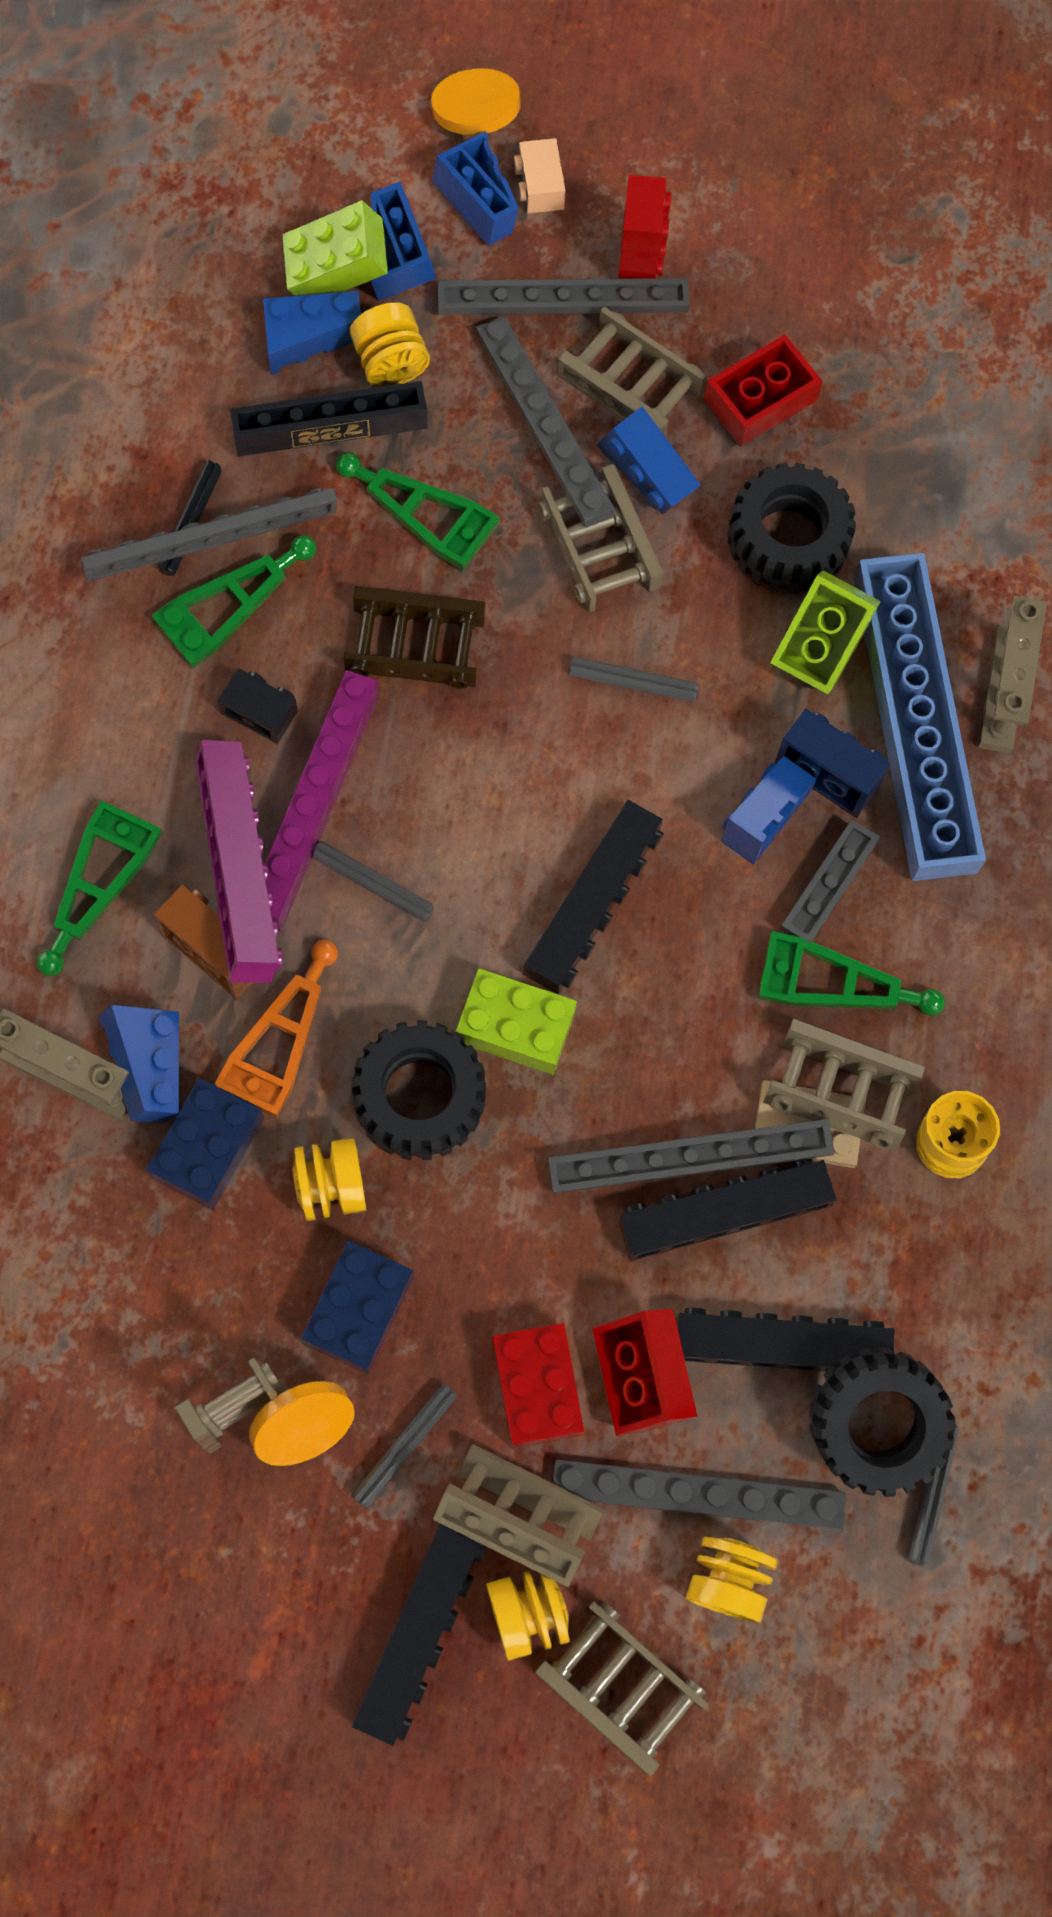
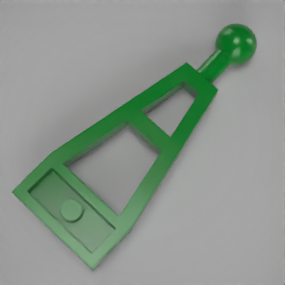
[335,452,500,571]
[152,535,316,668]
[36,800,163,977]
[757,931,945,1016]

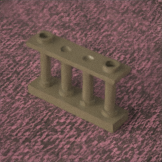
[557,307,706,437]
[538,464,664,613]
[978,596,1047,754]
[0,1008,129,1122]
[763,1019,925,1152]
[175,1357,284,1454]
[433,1444,604,1587]
[534,1601,709,1777]

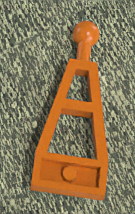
[214,939,338,1118]

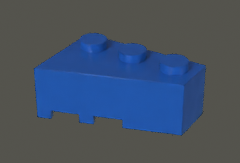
[432,131,518,246]
[371,181,437,301]
[263,291,361,375]
[597,406,701,515]
[721,756,816,865]
[98,1005,179,1124]

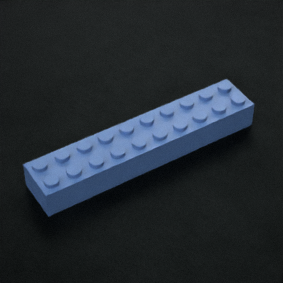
[854,553,986,881]

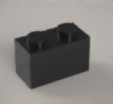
[217,668,298,744]

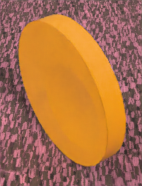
[431,68,521,135]
[249,1381,354,1466]

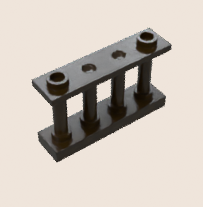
[344,586,486,689]

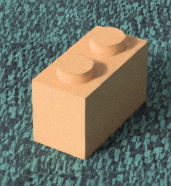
[514,138,565,214]

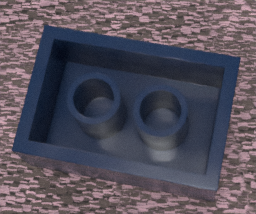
[775,708,890,818]
[146,1078,264,1210]
[301,1241,414,1375]

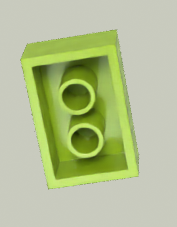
[283,201,388,296]
[770,570,881,695]
[456,968,577,1075]

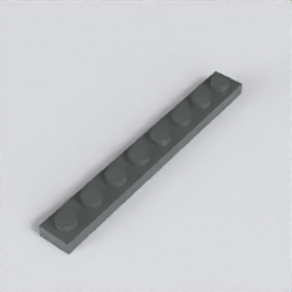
[438,278,690,315]
[476,316,615,528]
[81,488,338,583]
[549,1119,834,1194]
[553,1460,846,1530]

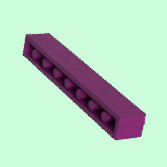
[265,670,379,932]
[195,740,283,983]

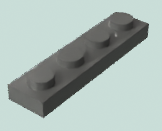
[780,819,880,944]

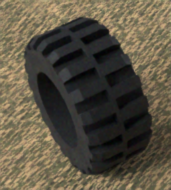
[727,463,856,594]
[351,1020,486,1161]
[809,1347,956,1497]

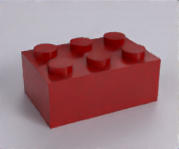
[618,174,672,279]
[704,334,823,447]
[592,1309,698,1436]
[492,1323,585,1449]

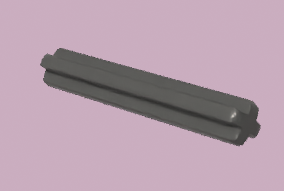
[569,656,699,702]
[313,841,433,921]
[352,1384,457,1507]
[908,1425,959,1567]

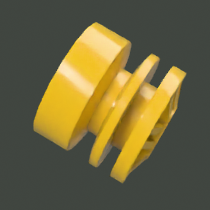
[350,303,430,387]
[916,1091,1000,1178]
[292,1137,367,1221]
[685,1537,778,1624]
[486,1571,570,1661]

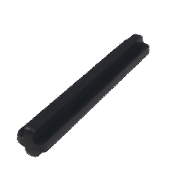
[158,460,221,576]

